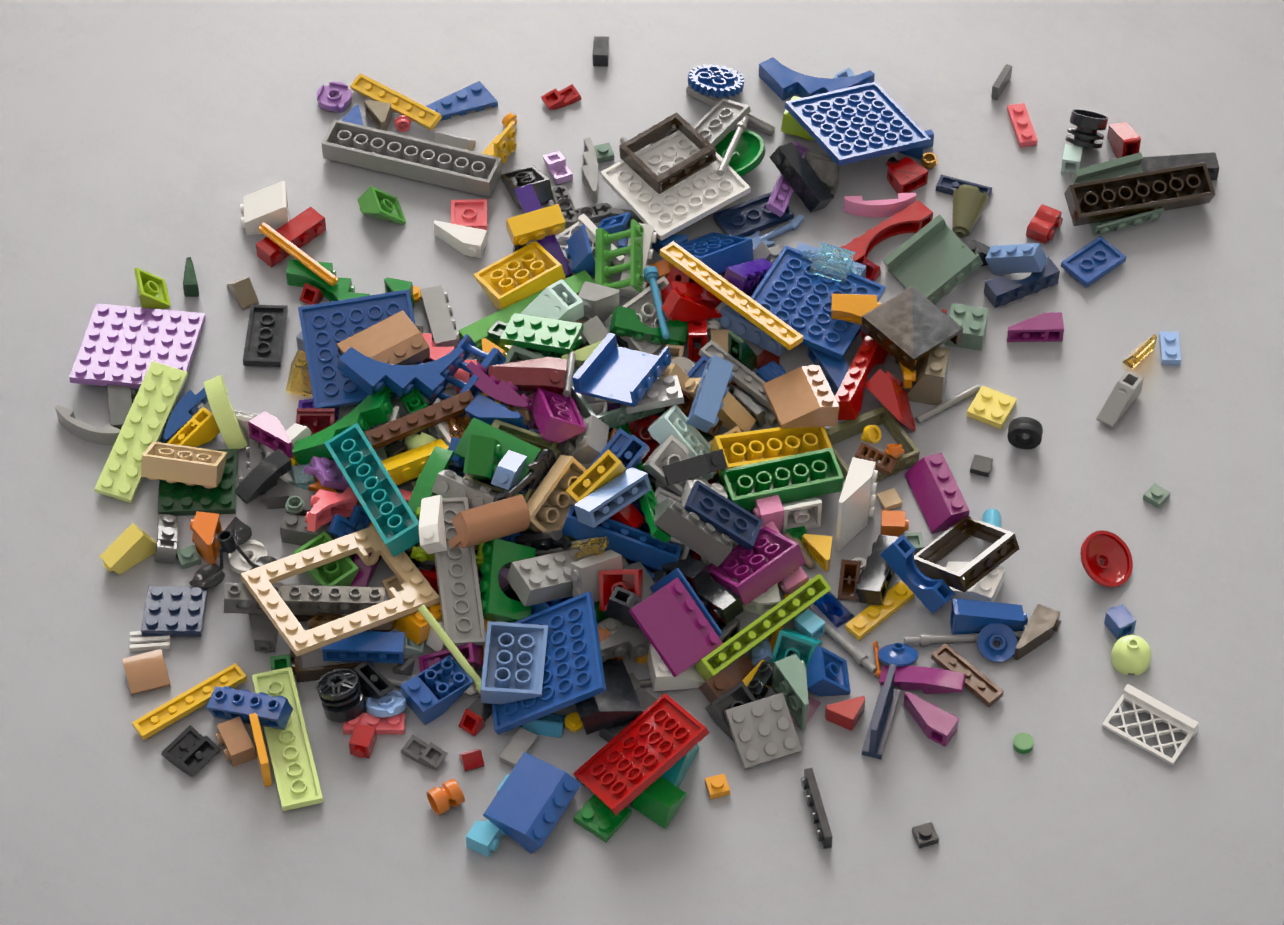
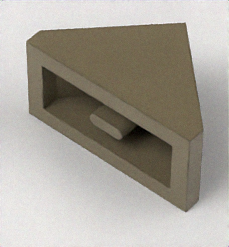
[364,100,392,131]
[227,277,259,311]

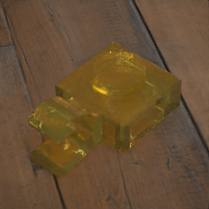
[572,536,609,558]

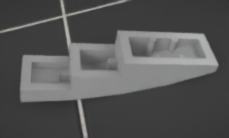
[581,137,599,204]

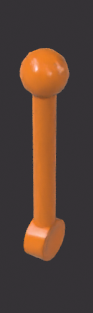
[873,641,881,677]

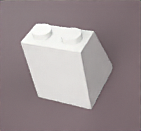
[240,181,289,235]

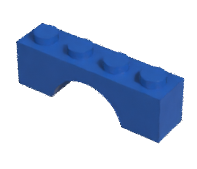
[879,534,955,614]

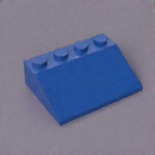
[678,232,754,275]
[483,752,581,853]

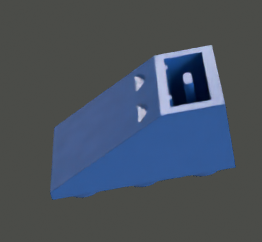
[465,393,529,430]
[400,655,474,725]

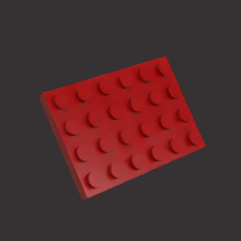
[573,693,710,815]

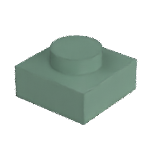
[594,143,614,163]
[1143,483,1171,509]
[902,532,924,553]
[176,545,201,570]

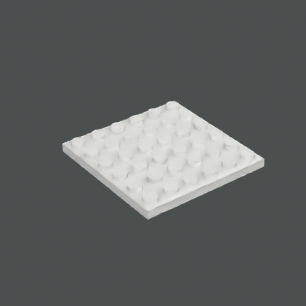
[600,130,751,241]

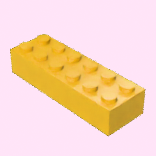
[710,426,833,476]

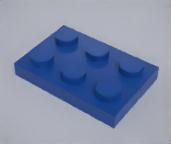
[1061,236,1126,288]

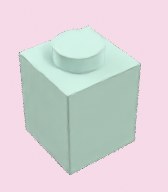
[1061,144,1083,173]

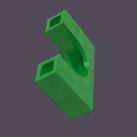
[479,539,536,623]

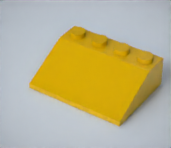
[473,240,566,310]

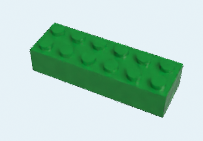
[719,447,844,511]

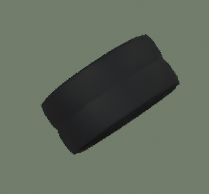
[1007,417,1043,449]

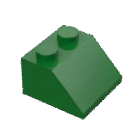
[463,434,502,481]

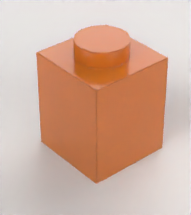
[881,510,909,537]

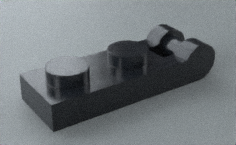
[515,530,572,551]

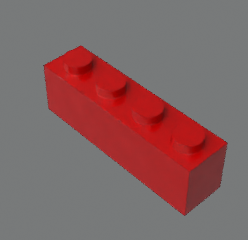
[256,206,326,268]

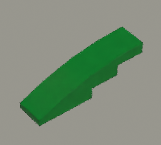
[408,446,454,515]

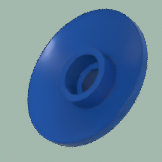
[977,623,1017,662]
[878,643,918,667]

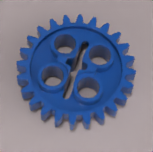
[687,64,744,98]

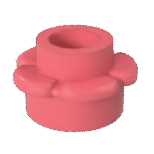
[394,116,411,132]

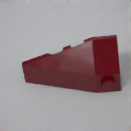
[488,357,567,395]

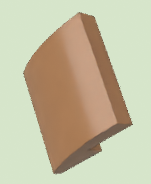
[122,649,171,696]

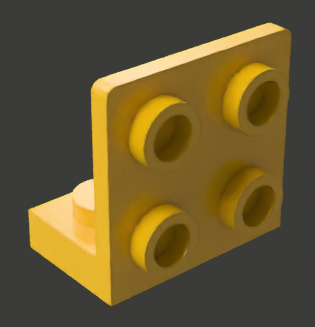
[482,121,517,164]

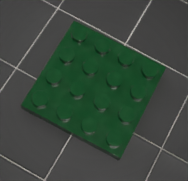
[158,449,238,516]

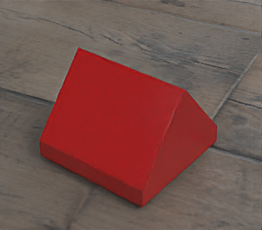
[862,258,881,282]
[299,283,324,305]
[458,709,486,736]
[459,748,485,772]

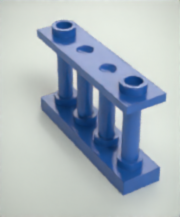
[423,334,506,419]

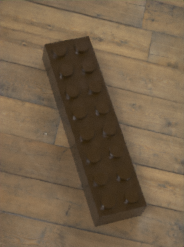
[1064,162,1215,226]

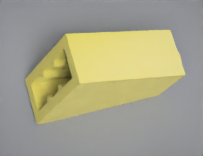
[100,523,157,575]

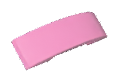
[843,193,916,217]

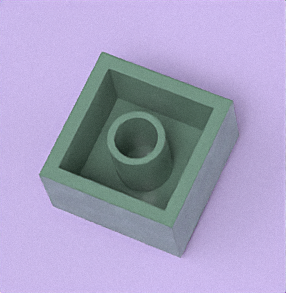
[945,303,989,351]

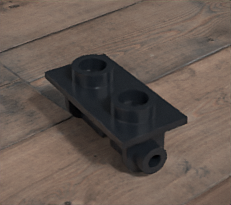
[747,662,774,701]

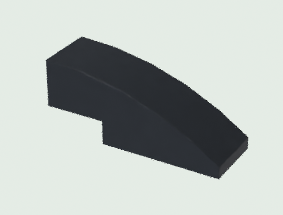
[235,449,292,504]

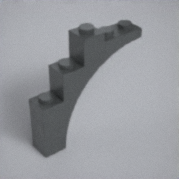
[239,438,317,517]
[600,561,655,663]

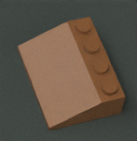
[337,310,430,366]
[762,365,839,428]

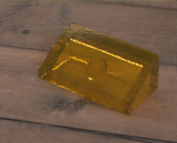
[1122,334,1157,369]

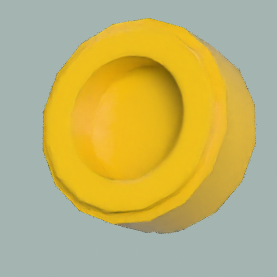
[861,425,881,444]

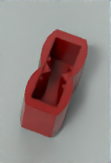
[1026,204,1063,244]

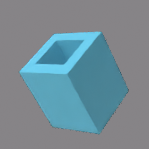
[794,609,826,639]

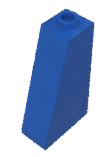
[949,598,1028,635]

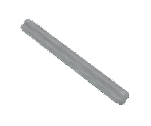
[686,85,775,136]

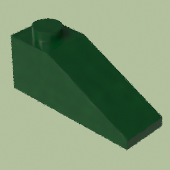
[728,331,757,371]

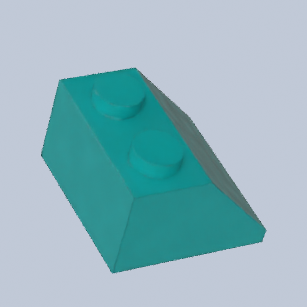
[770,628,823,667]

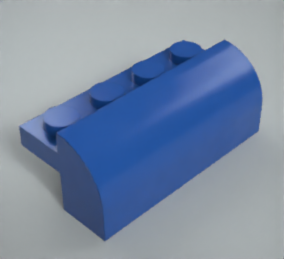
[589,428,650,472]

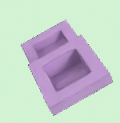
[543,151,573,185]

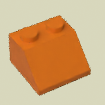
[190,511,222,564]

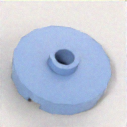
[366,690,407,717]

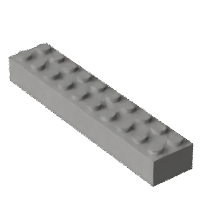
[321,119,502,197]

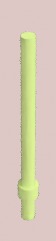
[418,604,481,694]

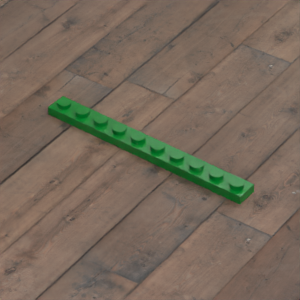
[612,423,671,543]

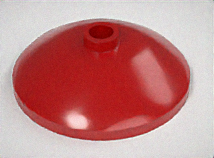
[1080,530,1133,588]

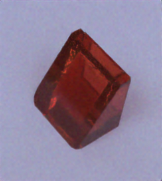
[756,350,780,370]

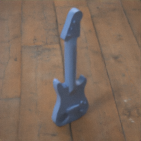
[744,214,804,250]

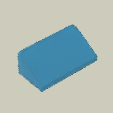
[522,714,566,738]

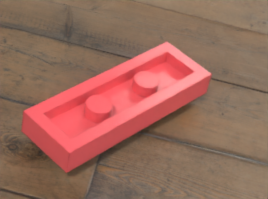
[1007,103,1038,148]
[343,713,405,734]

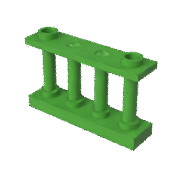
[595,219,644,293]

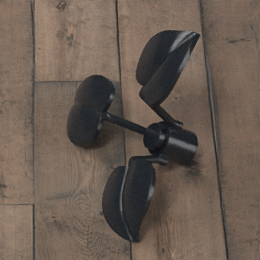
[189,517,277,589]

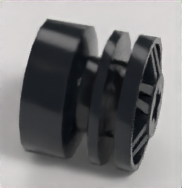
[1065,109,1108,149]
[316,668,366,723]

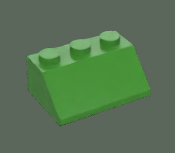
[293,531,359,586]

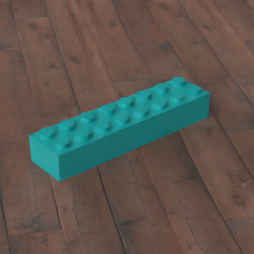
[324,423,420,557]

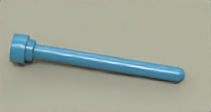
[643,266,670,339]

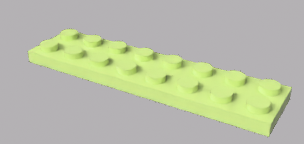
[94,361,188,503]
[252,667,323,811]

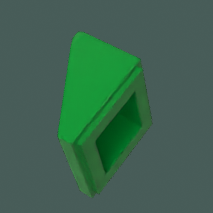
[270,654,291,671]

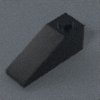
[662,449,728,486]

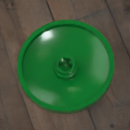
[715,130,766,177]

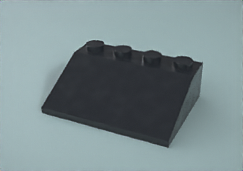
[575,659,644,735]

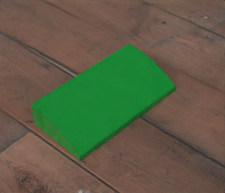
[454,417,541,482]

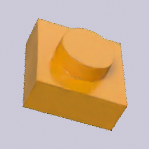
[705,773,730,799]

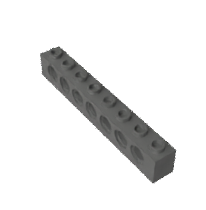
[224,583,385,615]

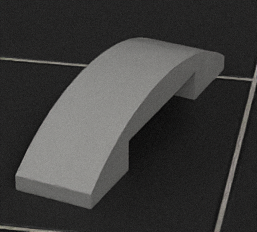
[55,405,120,445]

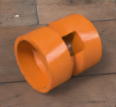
[426,779,465,815]

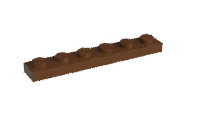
[365,390,474,450]

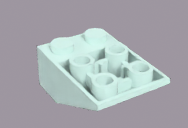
[520,279,584,322]

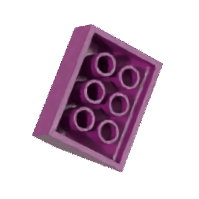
[708,526,806,606]
[629,577,723,678]

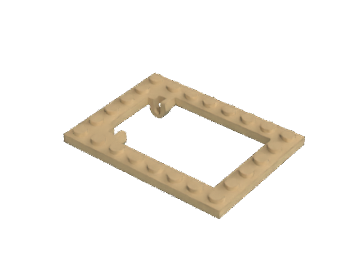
[241,525,440,657]

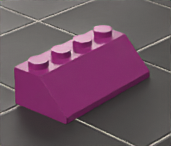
[531,387,586,443]
[904,452,970,534]

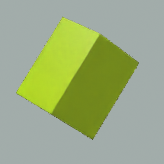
[134,267,171,309]

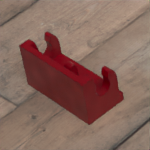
[296,408,336,435]

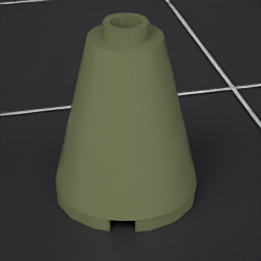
[952,185,989,237]

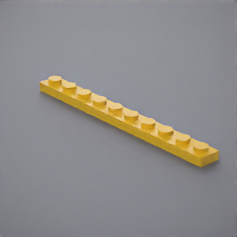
[660,241,803,350]

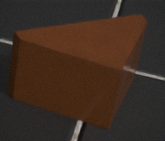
[837,559,861,601]

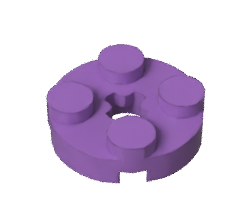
[317,81,352,113]

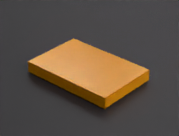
[249,713,272,787]

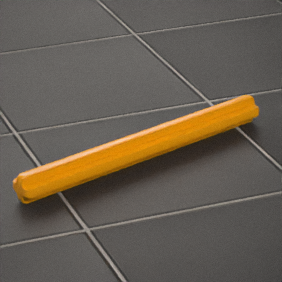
[258,223,338,286]

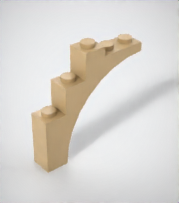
[658,363,756,432]

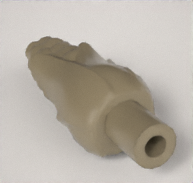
[783,532,815,569]

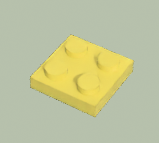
[966,386,1017,429]

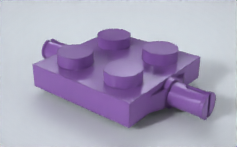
[304,456,350,490]

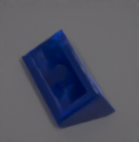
[814,591,855,628]

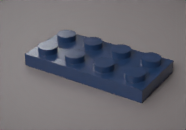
[713,192,794,237]
[684,480,763,551]

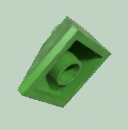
[358,186,406,225]

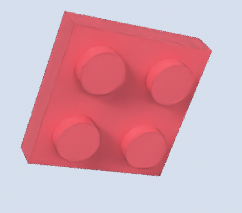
[451,199,487,230]

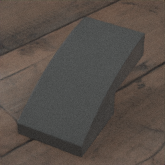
[400,735,448,770]

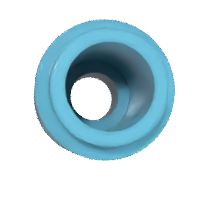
[982,509,1001,528]

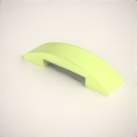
[203,375,249,450]

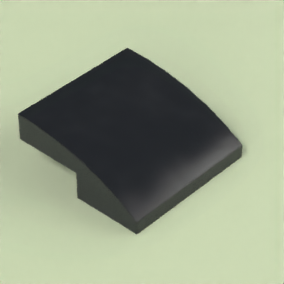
[161,725,221,777]

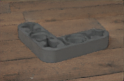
[552,185,612,228]

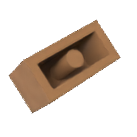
[215,716,256,767]

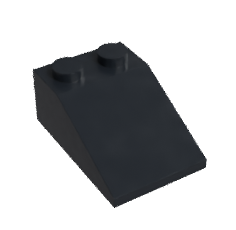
[501,165,554,209]
[705,681,756,743]

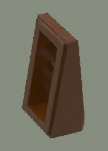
[855,443,898,475]

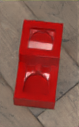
[541,84,582,110]

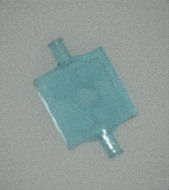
[802,242,864,283]

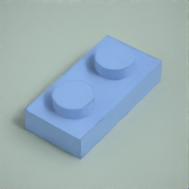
[1159,331,1181,365]

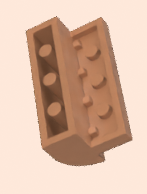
[448,494,530,549]

